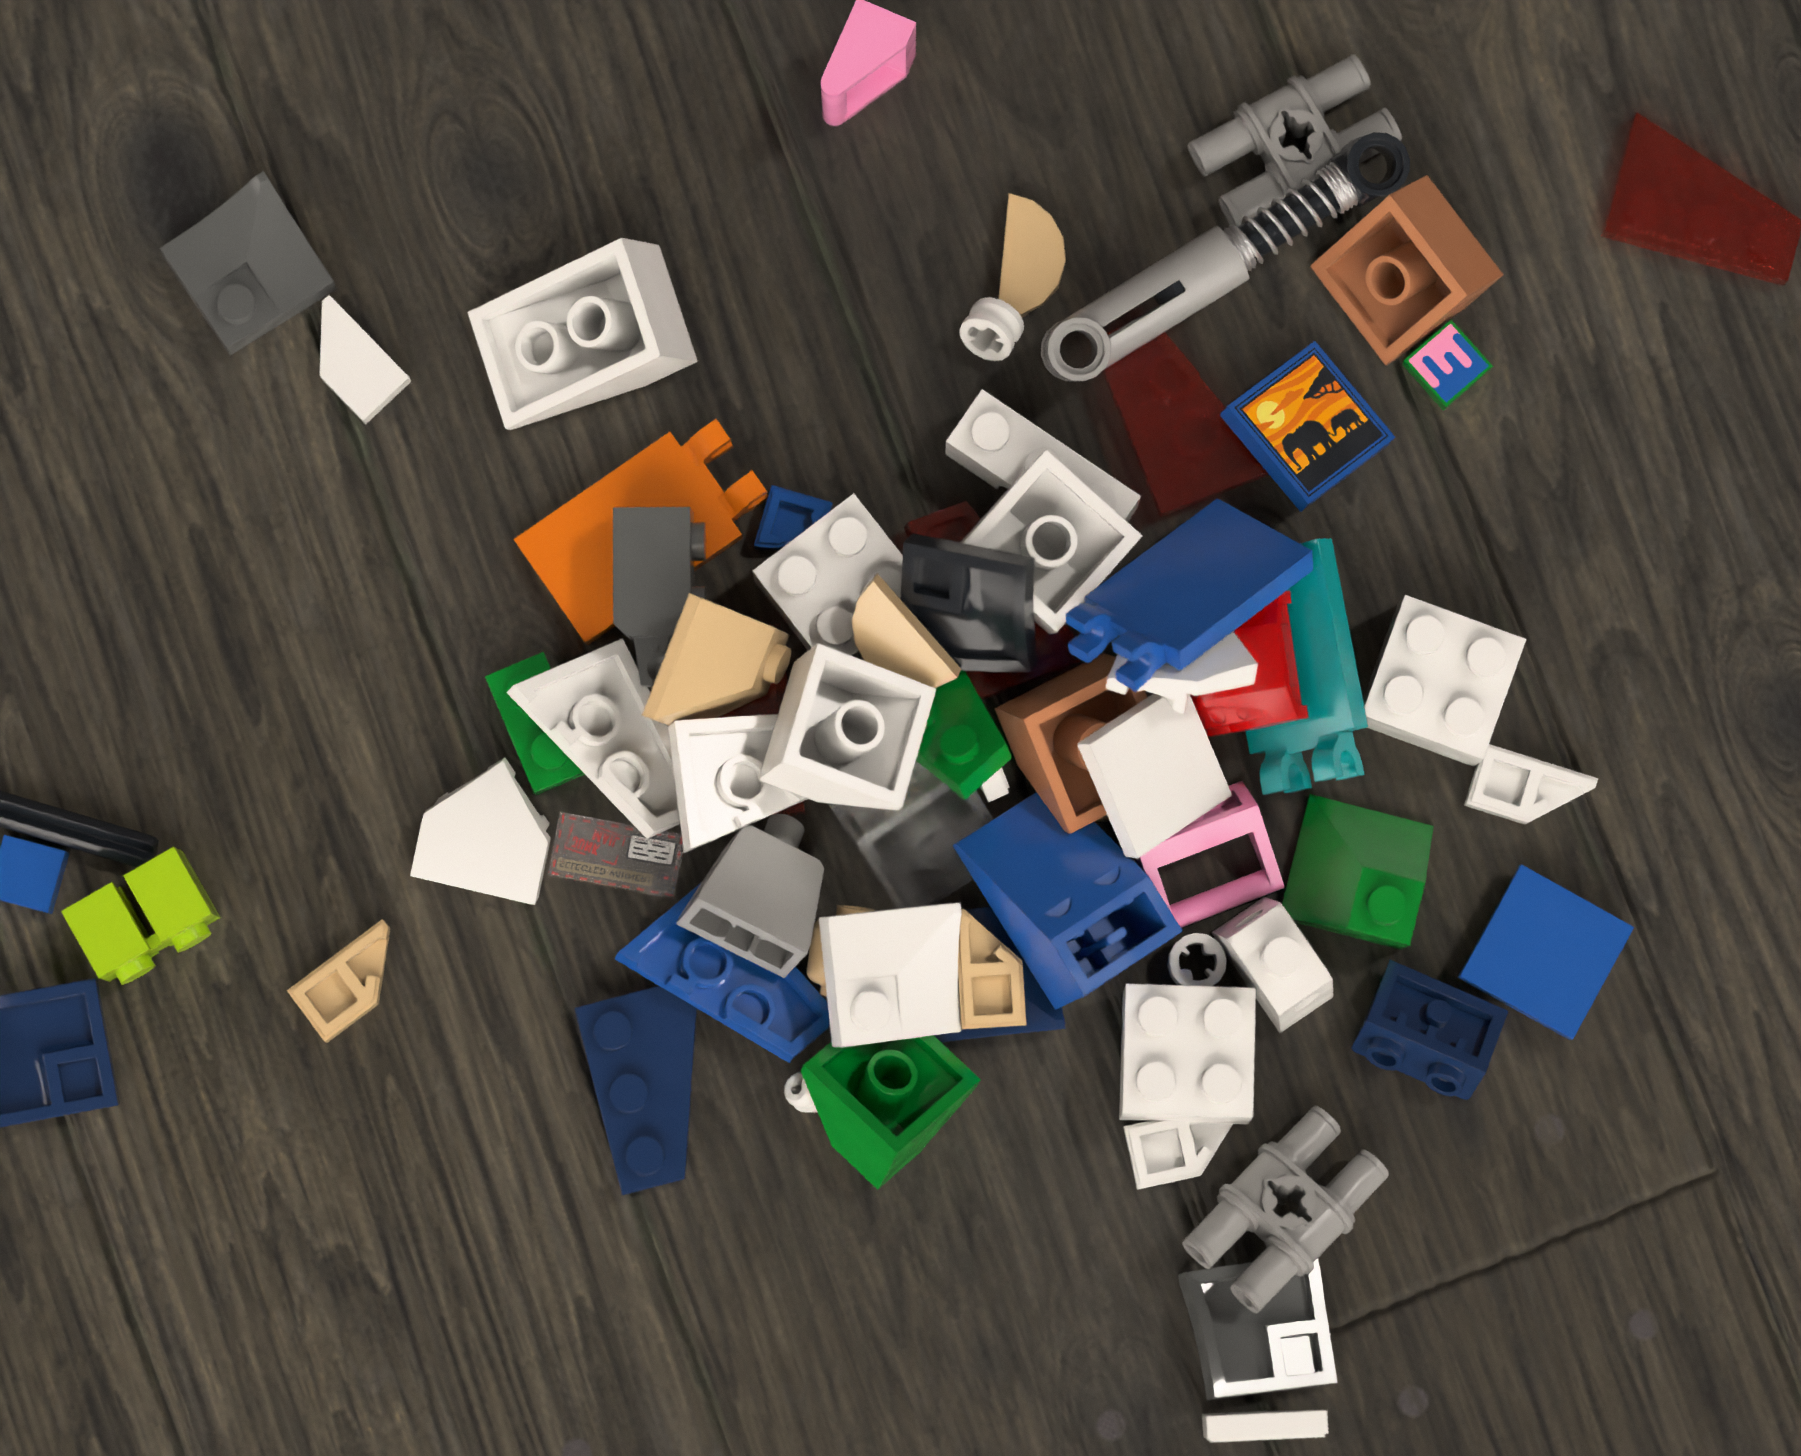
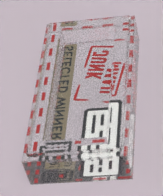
[548,812,684,899]

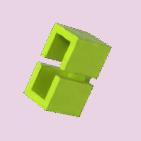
[61,847,221,985]

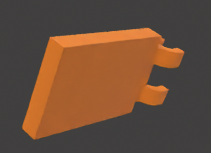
[513,419,768,646]

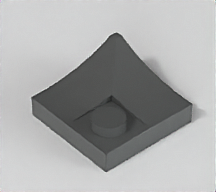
[160,171,337,355]
[1178,1258,1337,1400]

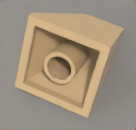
[642,593,791,725]

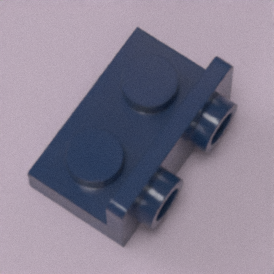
[1351,960,1508,1100]

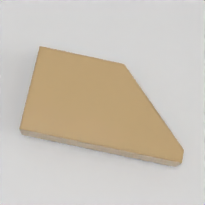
[958,909,1026,1029]
[287,919,390,1043]

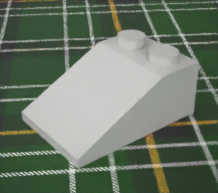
[468,238,698,430]

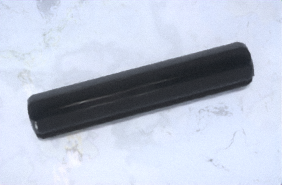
[0,791,159,867]

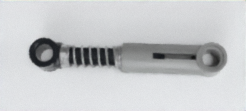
[1041,132,1410,382]

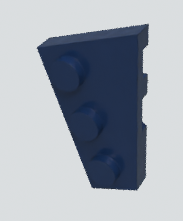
[574,986,697,1196]

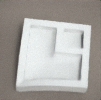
[819,903,961,1047]

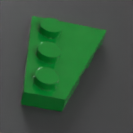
[916,670,1012,800]

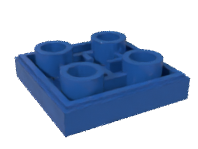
[1457,864,1634,1040]

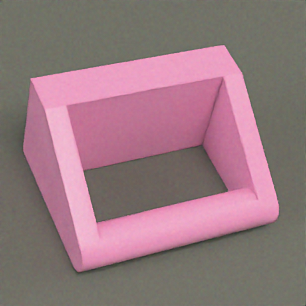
[820,0,916,126]
[1135,781,1285,928]

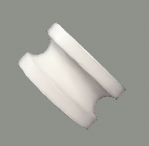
[960,297,1024,361]
[1167,933,1227,987]

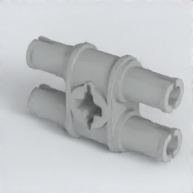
[1188,54,1402,227]
[1183,1106,1389,1313]

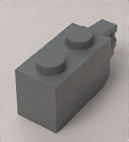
[613,507,706,687]

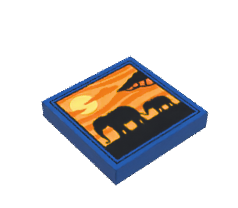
[1220,341,1396,512]

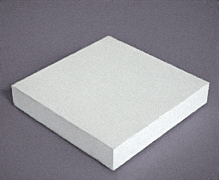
[1077,694,1232,858]

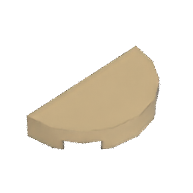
[999,193,1066,318]
[852,573,961,688]

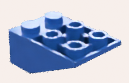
[952,792,1183,1010]

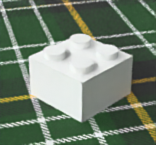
[752,493,903,659]
[1363,595,1526,767]
[1119,984,1256,1124]

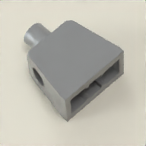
[676,814,824,978]

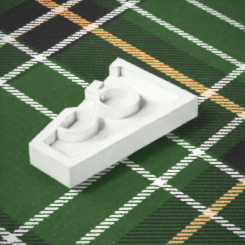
[507,638,680,839]
[668,714,808,853]

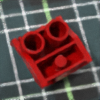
[1190,591,1309,738]

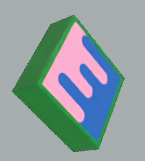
[1402,320,1493,411]

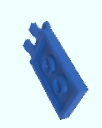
[1065,498,1313,691]

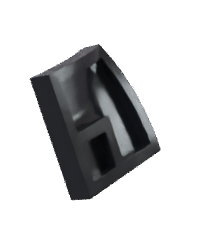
[900,533,1038,672]

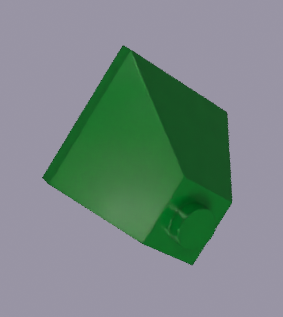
[1281,794,1434,950]
[801,1035,981,1190]

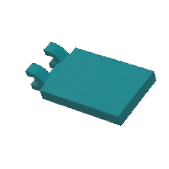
[1246,538,1368,795]

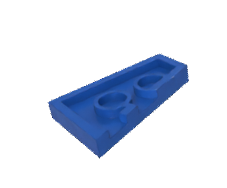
[614,882,830,1063]

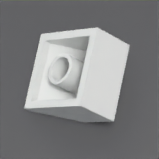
[960,449,1142,634]
[759,643,936,810]

